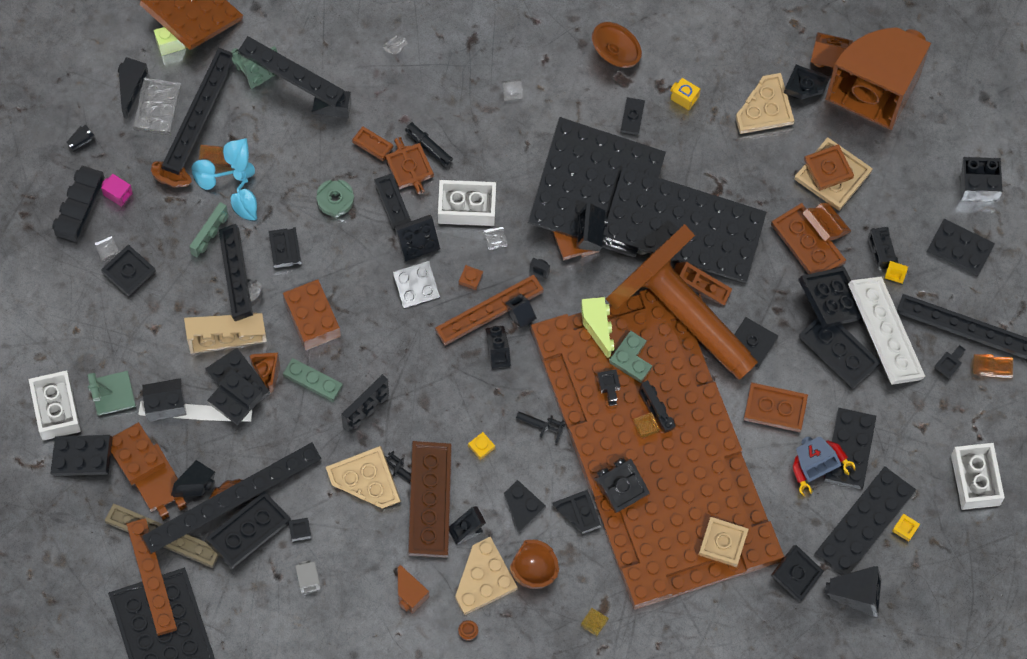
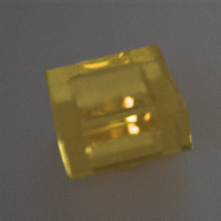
[634,412,660,438]
[581,608,609,637]

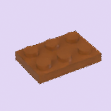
[744,382,808,432]
[111,422,166,486]

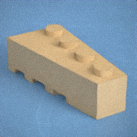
[184,313,267,354]

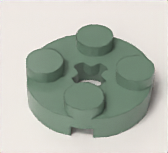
[316,180,354,218]

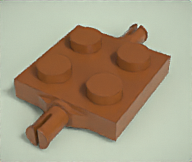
[385,137,434,194]

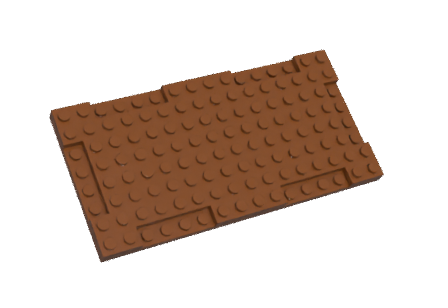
[531,289,784,610]

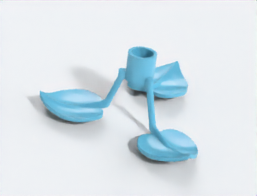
[191,138,257,220]

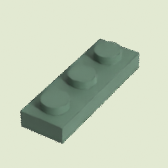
[189,202,228,258]
[283,358,343,402]

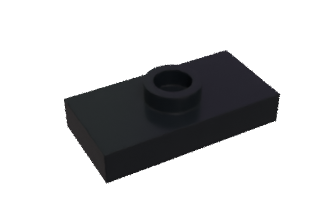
[620,97,645,136]

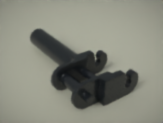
[516,411,565,444]
[385,451,411,482]

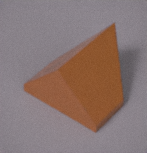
[249,352,280,394]

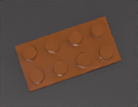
[771,203,846,274]

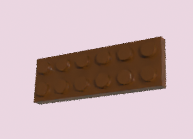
[408,441,451,558]

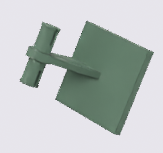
[231,46,278,89]
[87,371,136,416]

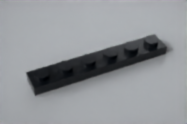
[238,36,344,108]
[219,224,253,322]

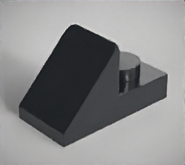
[449,506,486,544]

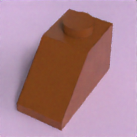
[398,565,429,614]

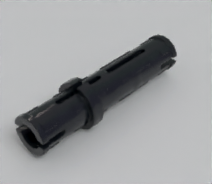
[405,122,453,167]

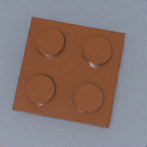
[804,144,854,191]

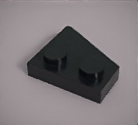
[504,480,546,534]
[552,489,601,534]

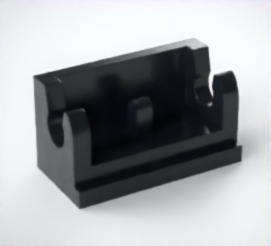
[868,227,898,270]

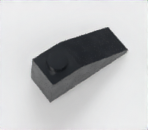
[118,57,148,118]

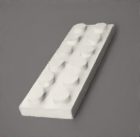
[848,277,925,385]

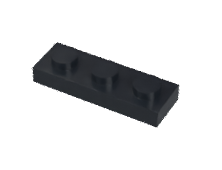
[374,173,411,230]

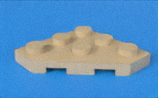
[736,73,794,134]
[326,446,401,509]
[455,537,518,616]

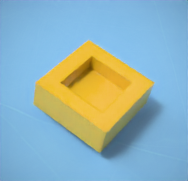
[885,261,908,284]
[468,432,495,460]
[892,514,920,542]

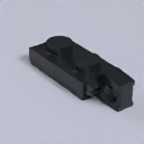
[638,380,676,433]

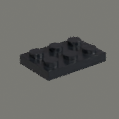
[927,219,995,276]
[205,348,270,400]
[341,374,389,433]
[50,435,113,476]

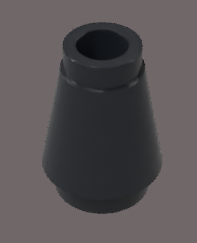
[66,124,95,150]

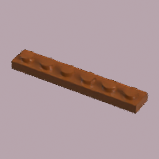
[435,275,544,345]
[127,518,177,636]

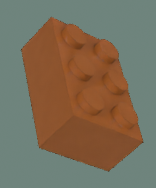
[283,279,341,351]

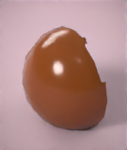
[510,540,560,589]

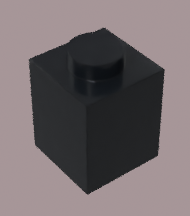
[505,294,537,328]

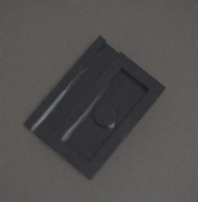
[269,227,301,268]

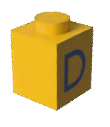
[670,78,701,110]

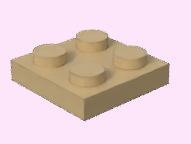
[699,517,749,567]

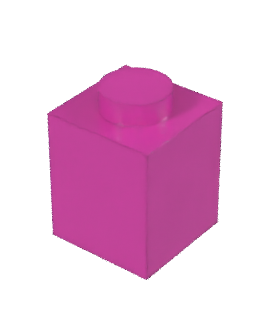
[101,174,133,207]

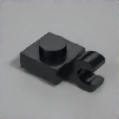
[934,345,966,379]
[597,370,620,406]

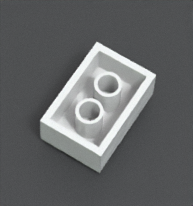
[438,180,496,226]
[28,370,81,441]
[951,443,1005,510]

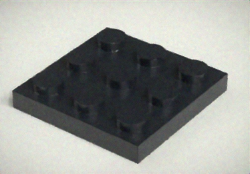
[798,267,863,328]

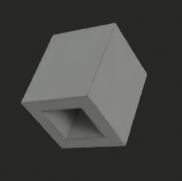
[295,561,321,594]

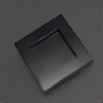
[529,258,550,279]
[289,518,311,542]

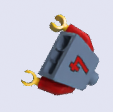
[793,437,855,497]

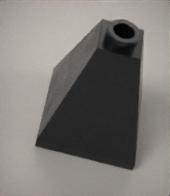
[825,566,882,617]

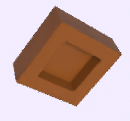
[459,265,483,290]

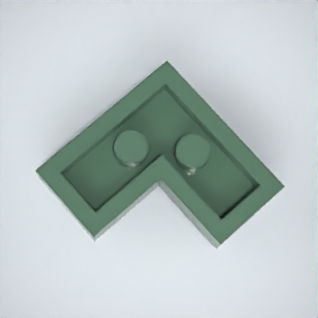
[609,331,652,383]

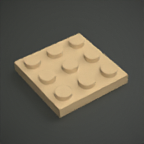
[794,137,873,211]

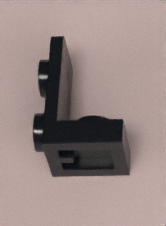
[485,326,511,369]

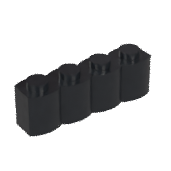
[52,166,105,242]

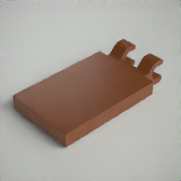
[135,444,187,520]

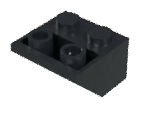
[960,157,1003,201]

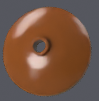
[592,22,642,68]

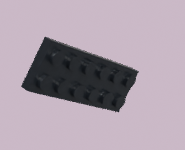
[814,466,916,575]

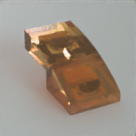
[973,354,1013,378]

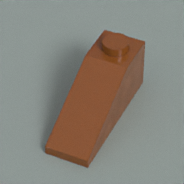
[674,262,732,306]

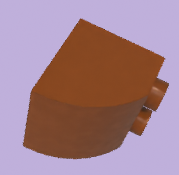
[825,27,931,130]

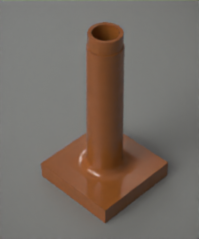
[606,224,758,380]

